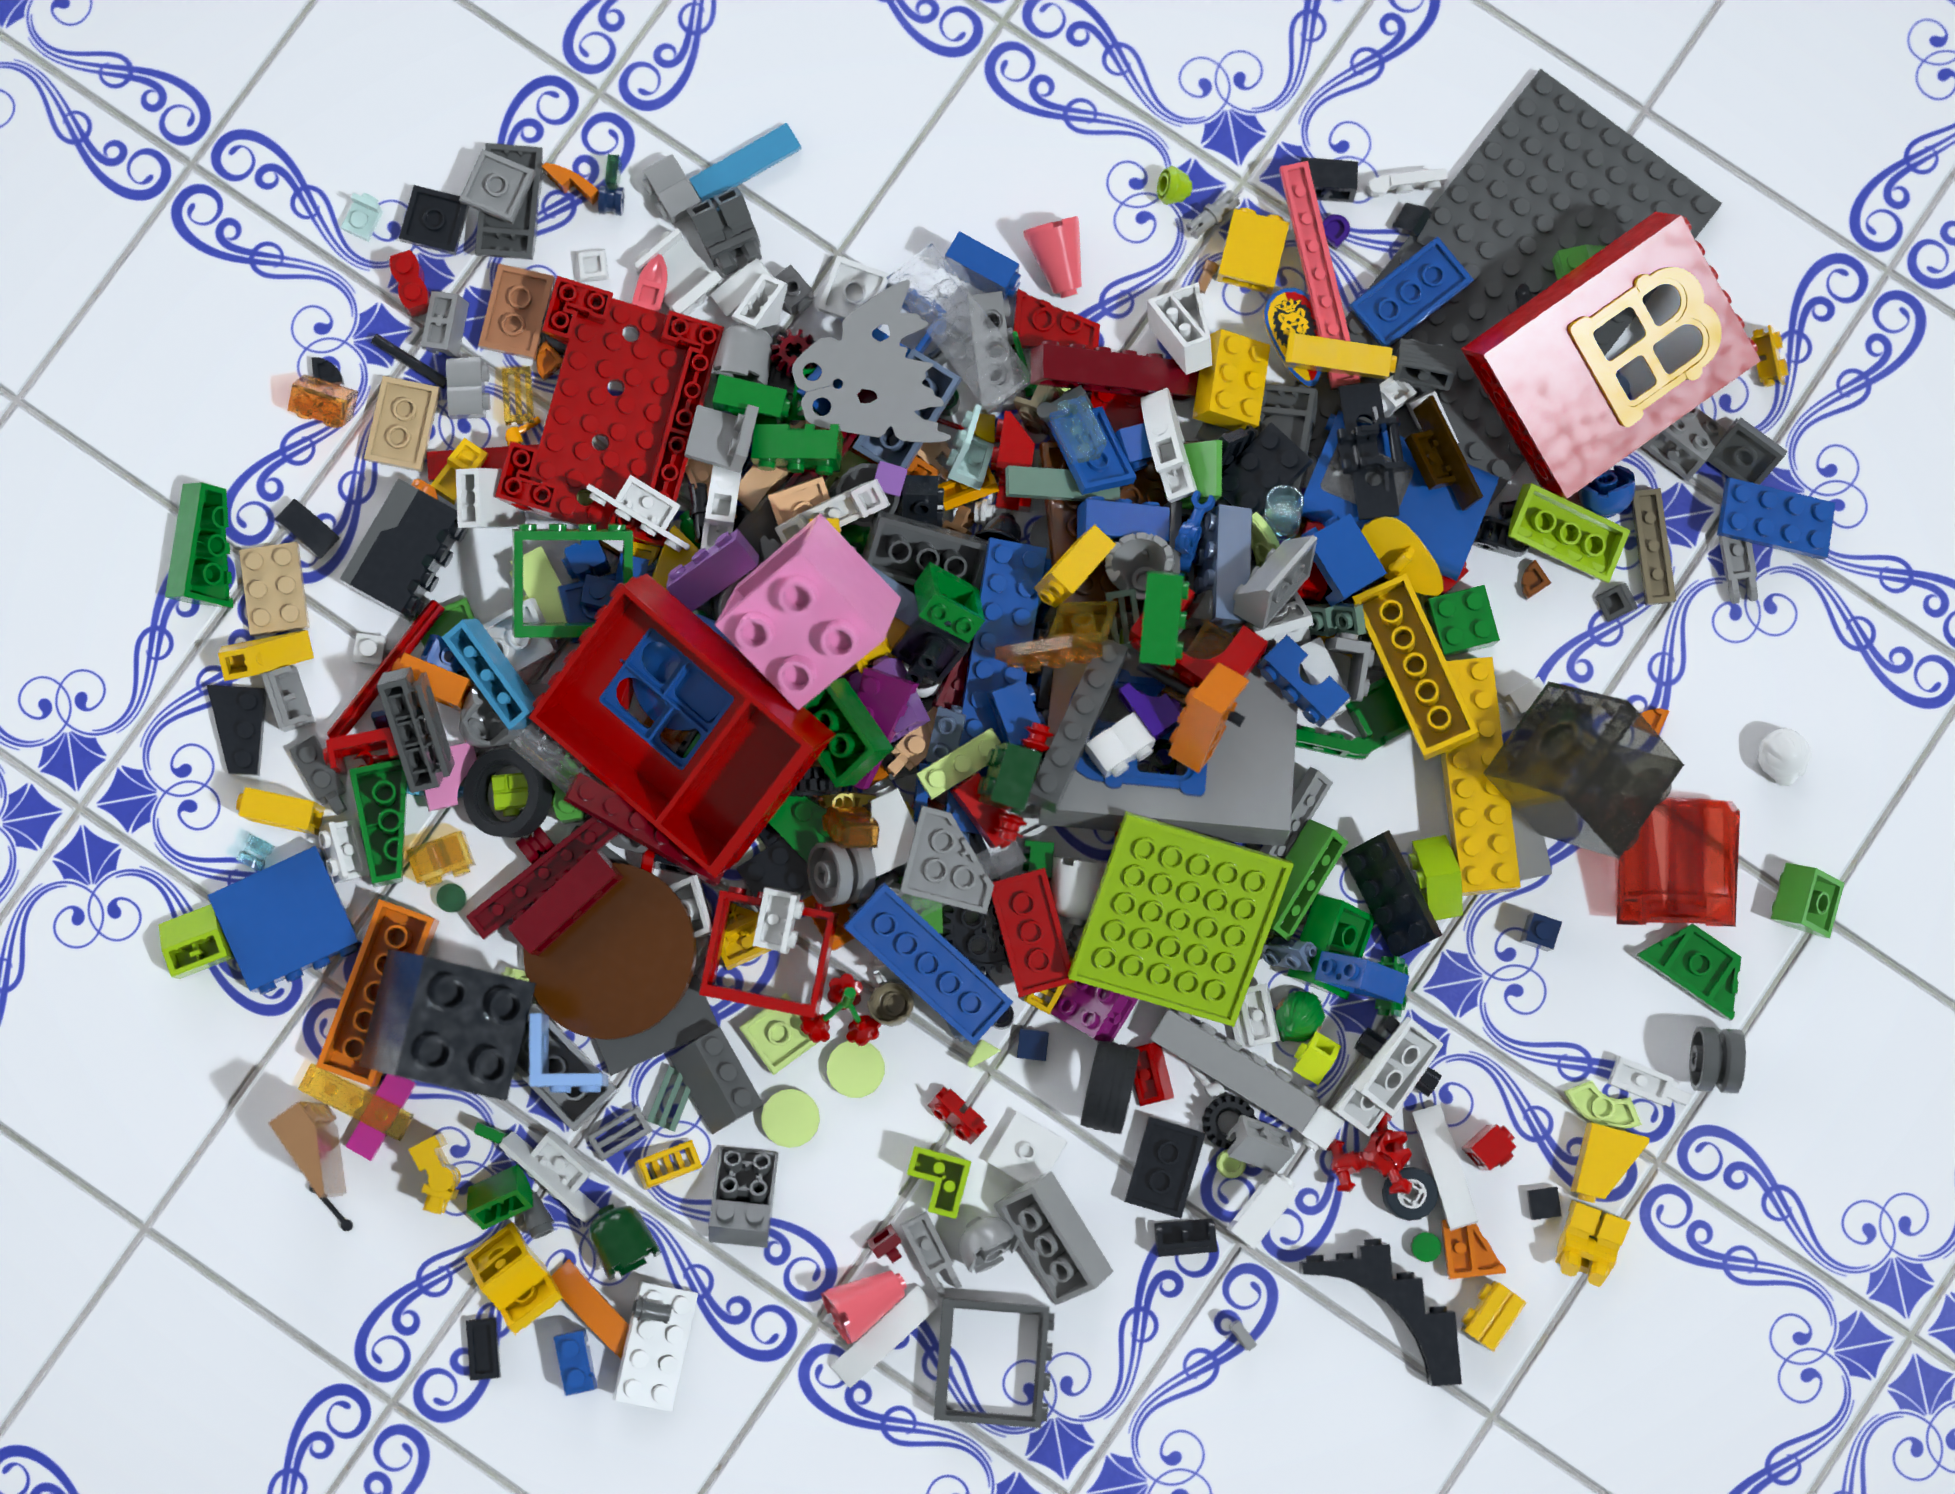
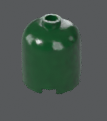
[588,1203,661,1280]

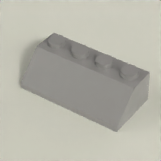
[994,1171,1114,1305]

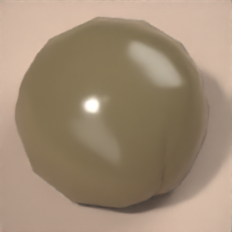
[867,982,914,1027]

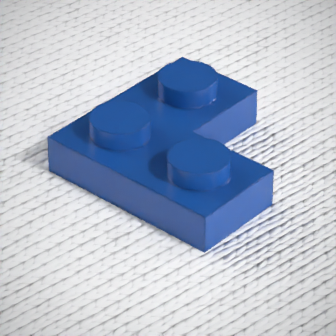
[579,553,649,609]

